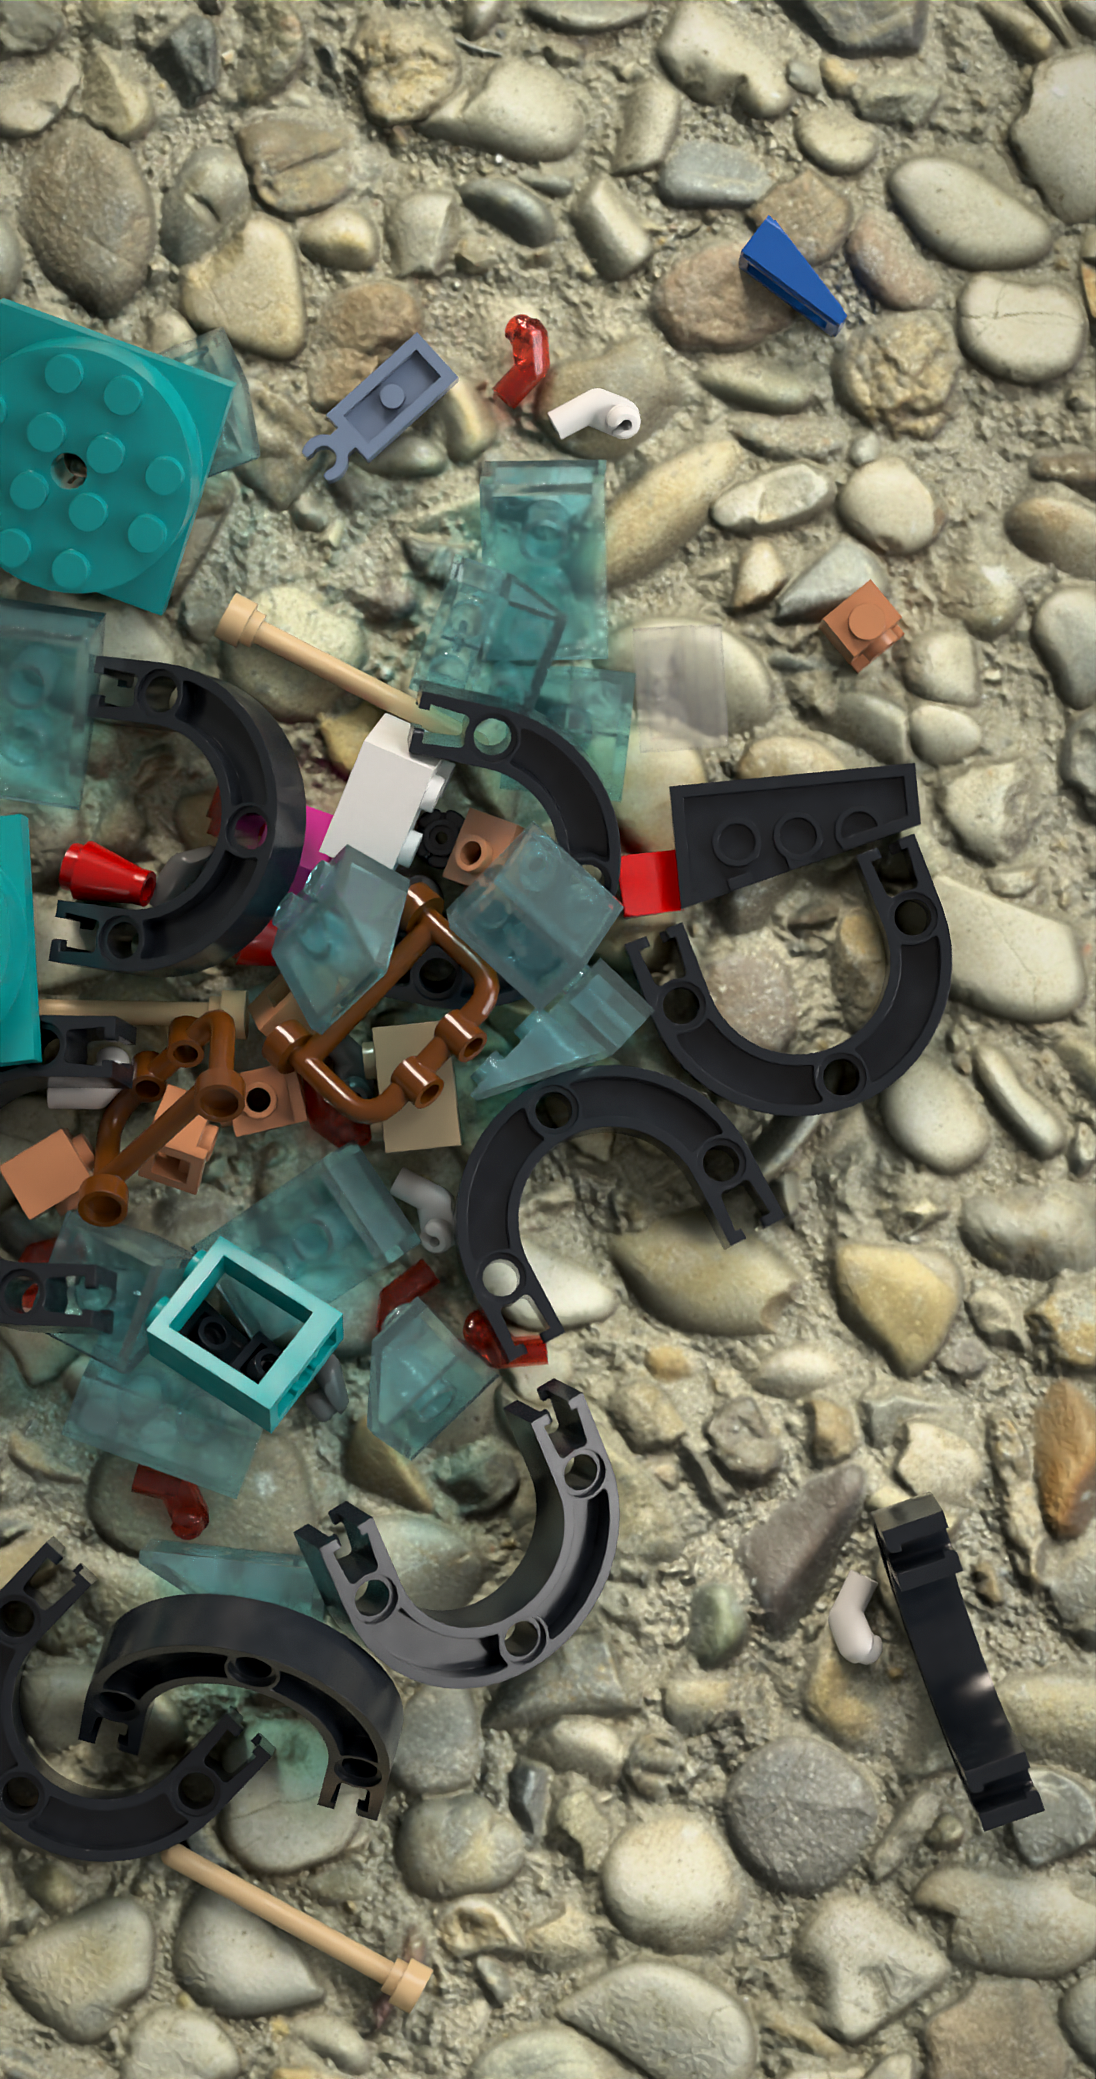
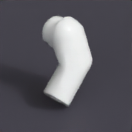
[547,388,641,440]
[47,1046,129,1109]
[389,1167,455,1254]
[828,1569,883,1665]

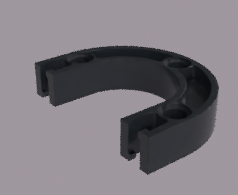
[48,655,306,978]
[354,680,621,1010]
[624,834,952,1117]
[0,1015,137,1335]
[454,1065,785,1364]
[293,1378,620,1689]
[870,1492,1045,1832]
[0,1536,276,1862]
[78,1593,404,1821]

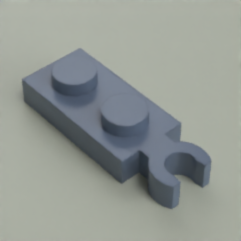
[302,332,459,484]

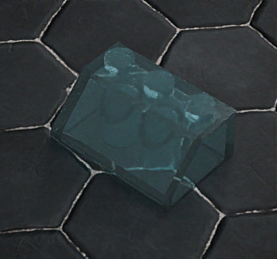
[61,1315,265,1499]

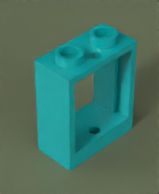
[145,1236,344,1434]

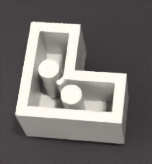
[319,713,456,882]

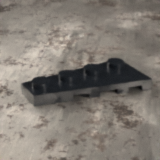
[669,763,921,910]

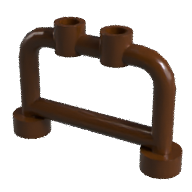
[262,882,500,1125]
[78,1009,246,1227]

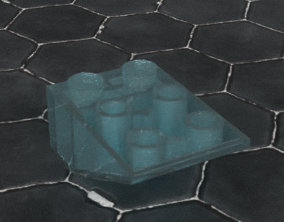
[470,958,655,1102]

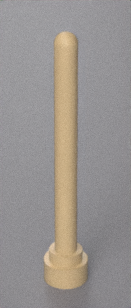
[214,593,489,745]
[38,990,250,1039]
[160,1843,433,2014]

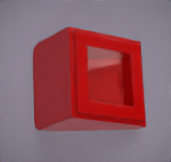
[618,850,685,919]

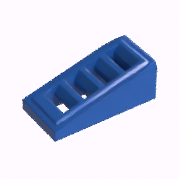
[738,215,847,337]

